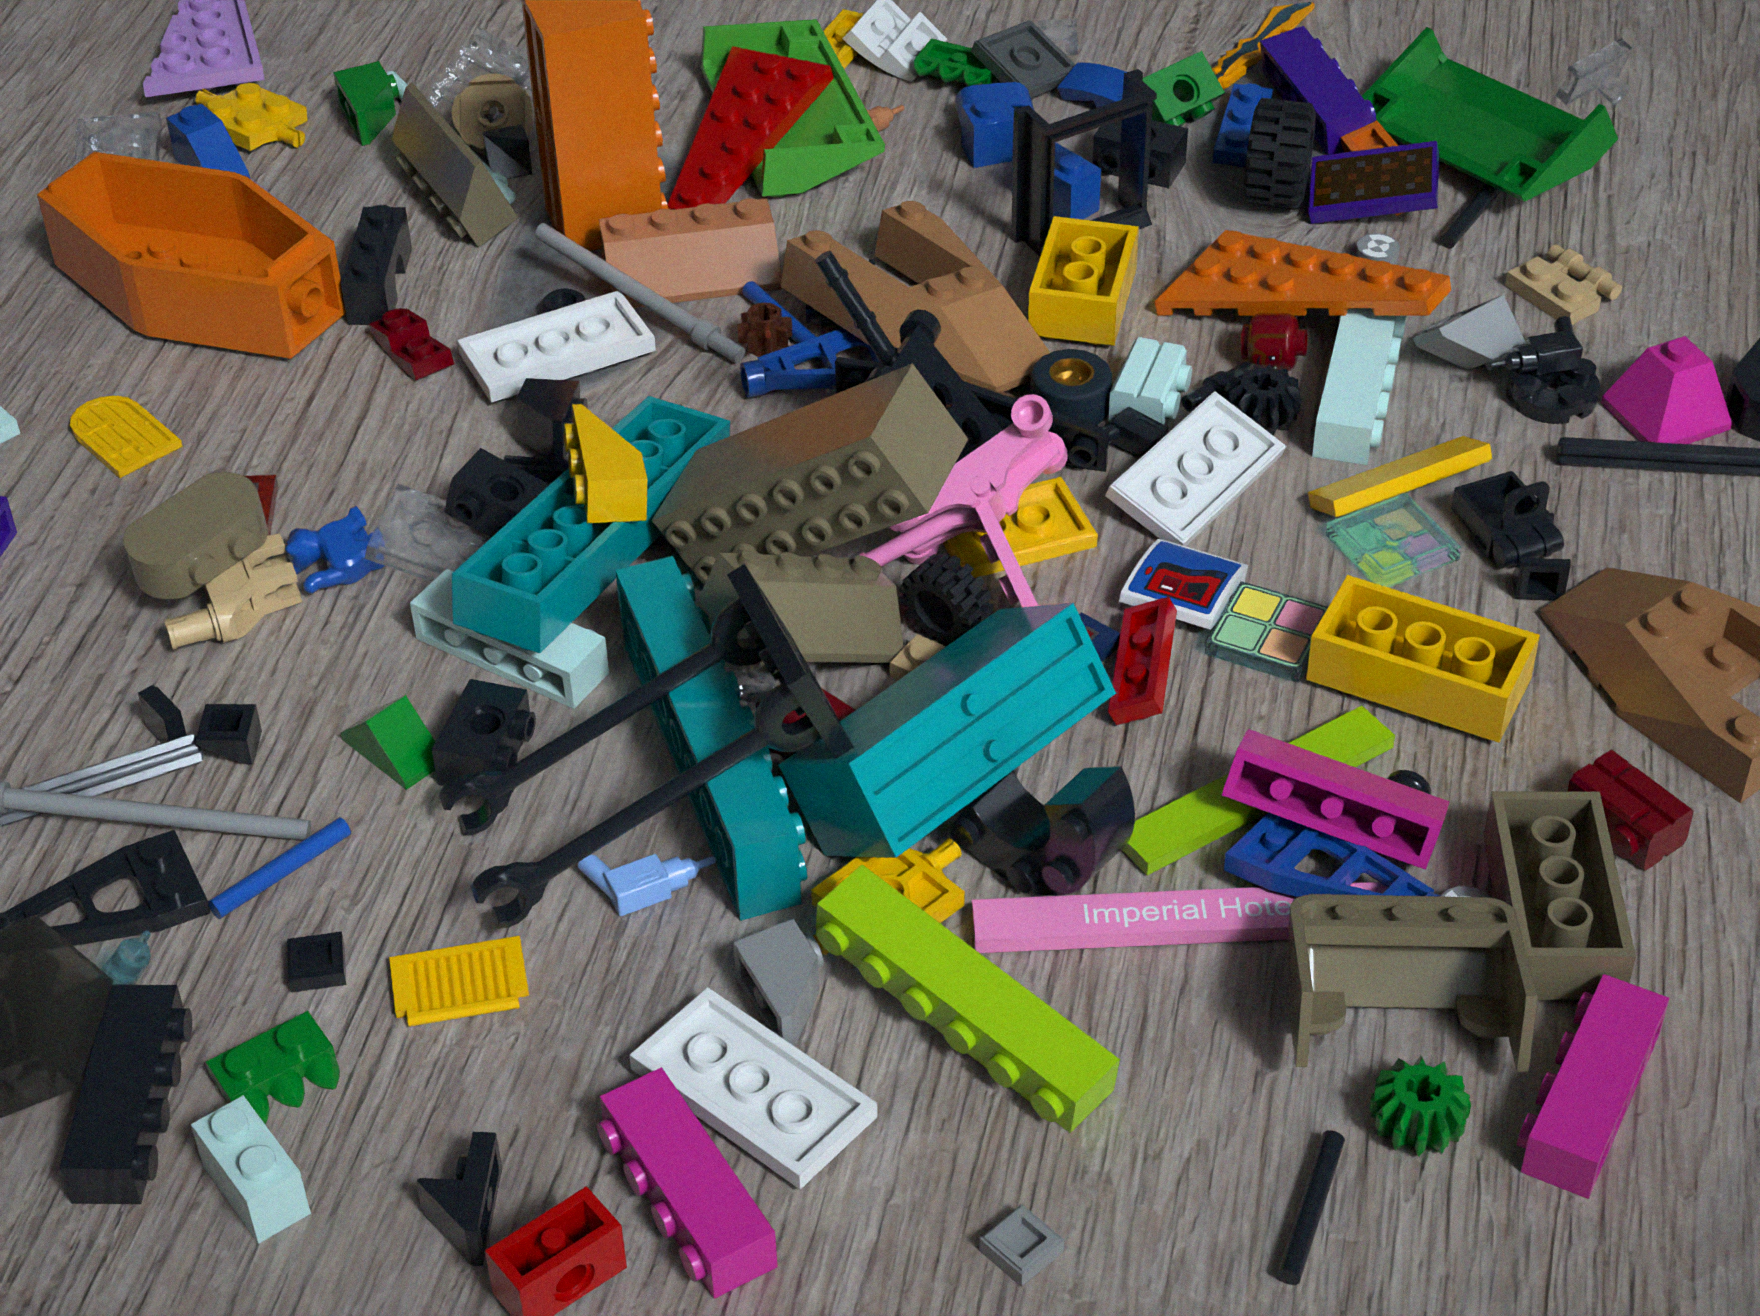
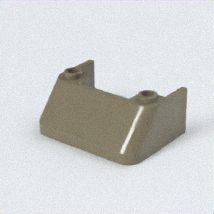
[1289,894,1538,1072]

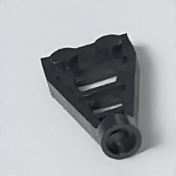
[0,830,210,956]

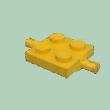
[196,82,308,151]
[811,838,965,955]

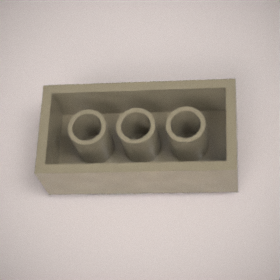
[1483,791,1636,1000]

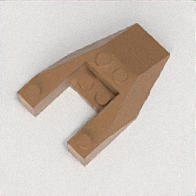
[781,201,1050,392]
[1540,567,1760,803]

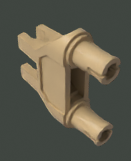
[164,533,302,650]

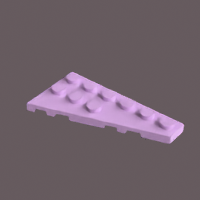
[143,0,264,97]

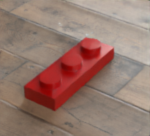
[1108,597,1177,725]

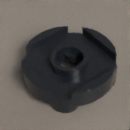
[1506,358,1600,424]

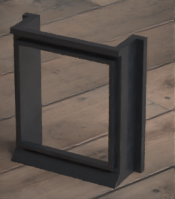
[1011,69,1157,257]

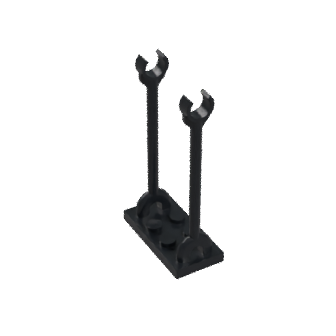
[439,563,854,929]

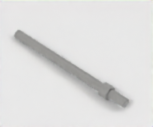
[535,223,746,364]

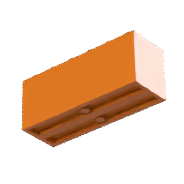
[521,0,668,251]

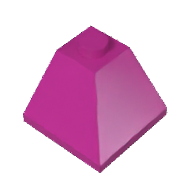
[1601,336,1732,444]

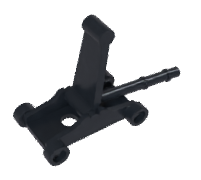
[815,251,1008,463]

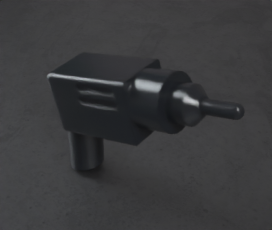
[1487,316,1583,376]
[1102,407,1169,458]

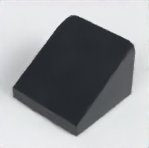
[1512,558,1571,600]

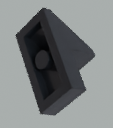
[416,1132,502,1266]

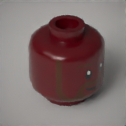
[1241,313,1308,371]

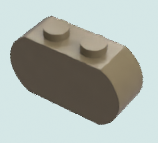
[123,472,268,599]

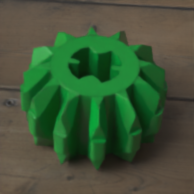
[1369,1055,1471,1158]

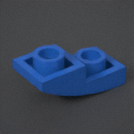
[1057,62,1127,108]

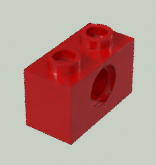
[485,1186,627,1316]

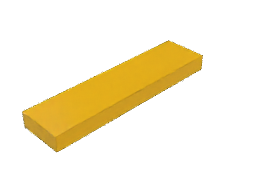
[1308,436,1492,517]

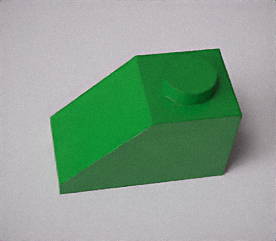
[333,61,399,146]

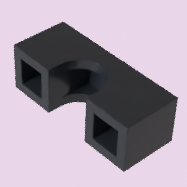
[341,205,412,325]

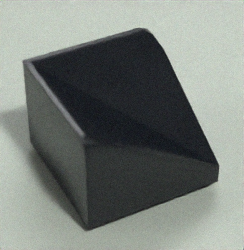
[482,124,533,179]
[195,704,262,765]

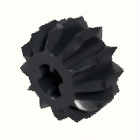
[1224,364,1302,436]

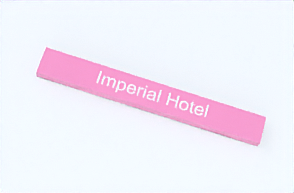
[972,882,1387,953]

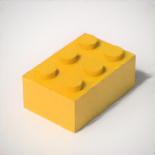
[1028,216,1139,346]

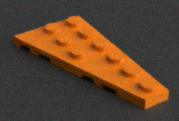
[1154,230,1451,316]

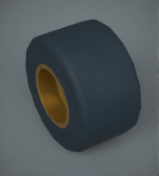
[1030,349,1113,425]

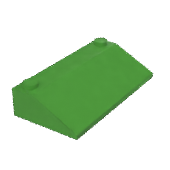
[700,19,885,197]

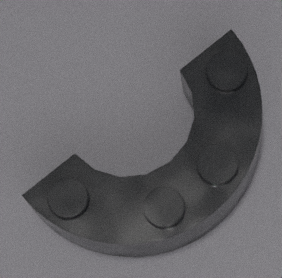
[946,766,1135,896]

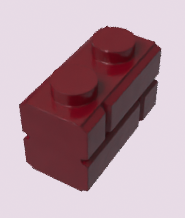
[1567,749,1694,871]

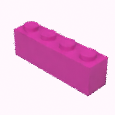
[1222,729,1450,870]
[1517,974,1670,1199]
[597,1067,778,1299]

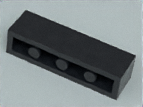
[59,984,192,1204]

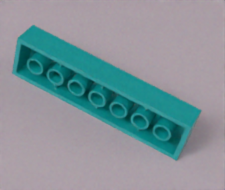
[452,396,730,653]
[615,556,808,921]

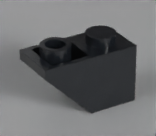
[516,378,588,463]

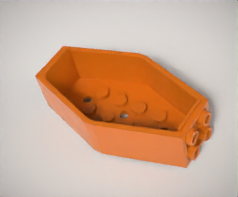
[37,151,346,359]

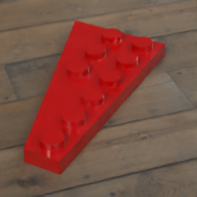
[667,46,834,210]

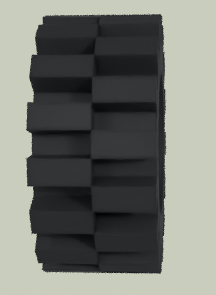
[899,553,993,647]

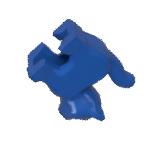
[285,506,386,593]

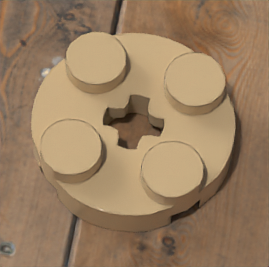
[452,74,534,155]

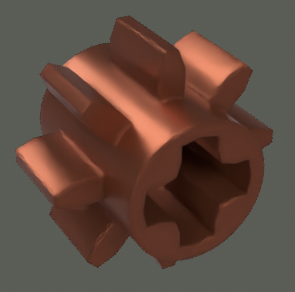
[737,303,792,357]

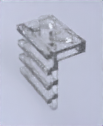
[427,27,532,123]

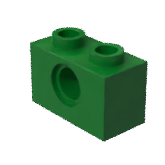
[1142,51,1225,127]

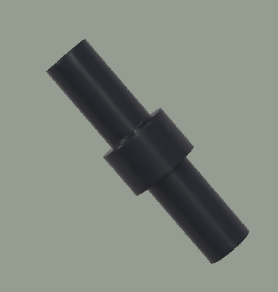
[1182,362,1251,412]

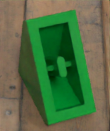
[341,695,435,790]

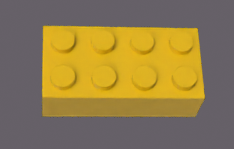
[1306,575,1540,743]

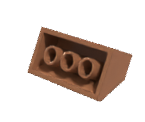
[599,198,783,308]

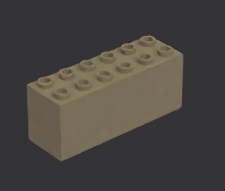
[652,363,968,585]

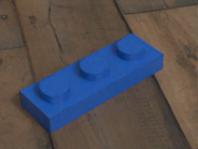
[1213,84,1273,167]

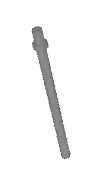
[0,782,311,840]

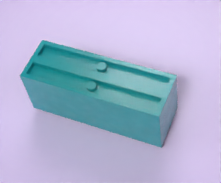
[779,603,1116,858]

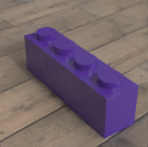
[1260,26,1376,155]

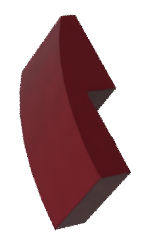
[369,308,454,380]

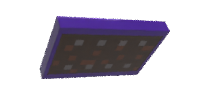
[1309,141,1439,224]

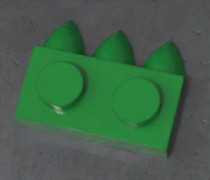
[914,38,996,86]
[206,1011,340,1124]

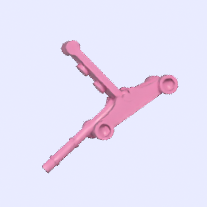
[860,394,1068,607]

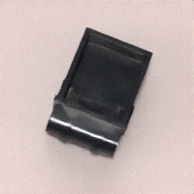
[1451,471,1564,568]

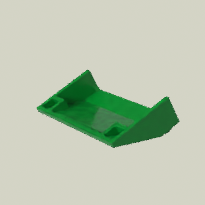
[1362,27,1618,202]

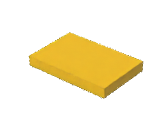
[943,477,1098,578]

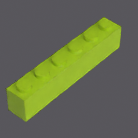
[816,865,1120,1133]

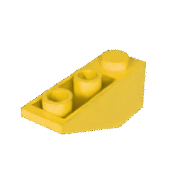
[564,404,648,523]

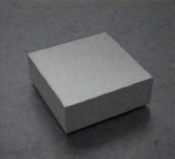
[979,1204,1064,1287]

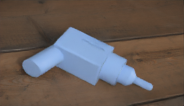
[578,854,716,916]

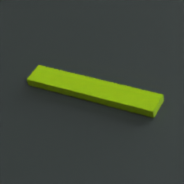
[1121,705,1395,876]

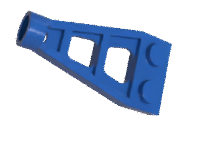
[740,328,898,398]
[1224,813,1440,897]

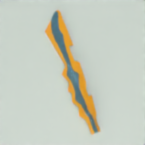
[1212,2,1315,89]

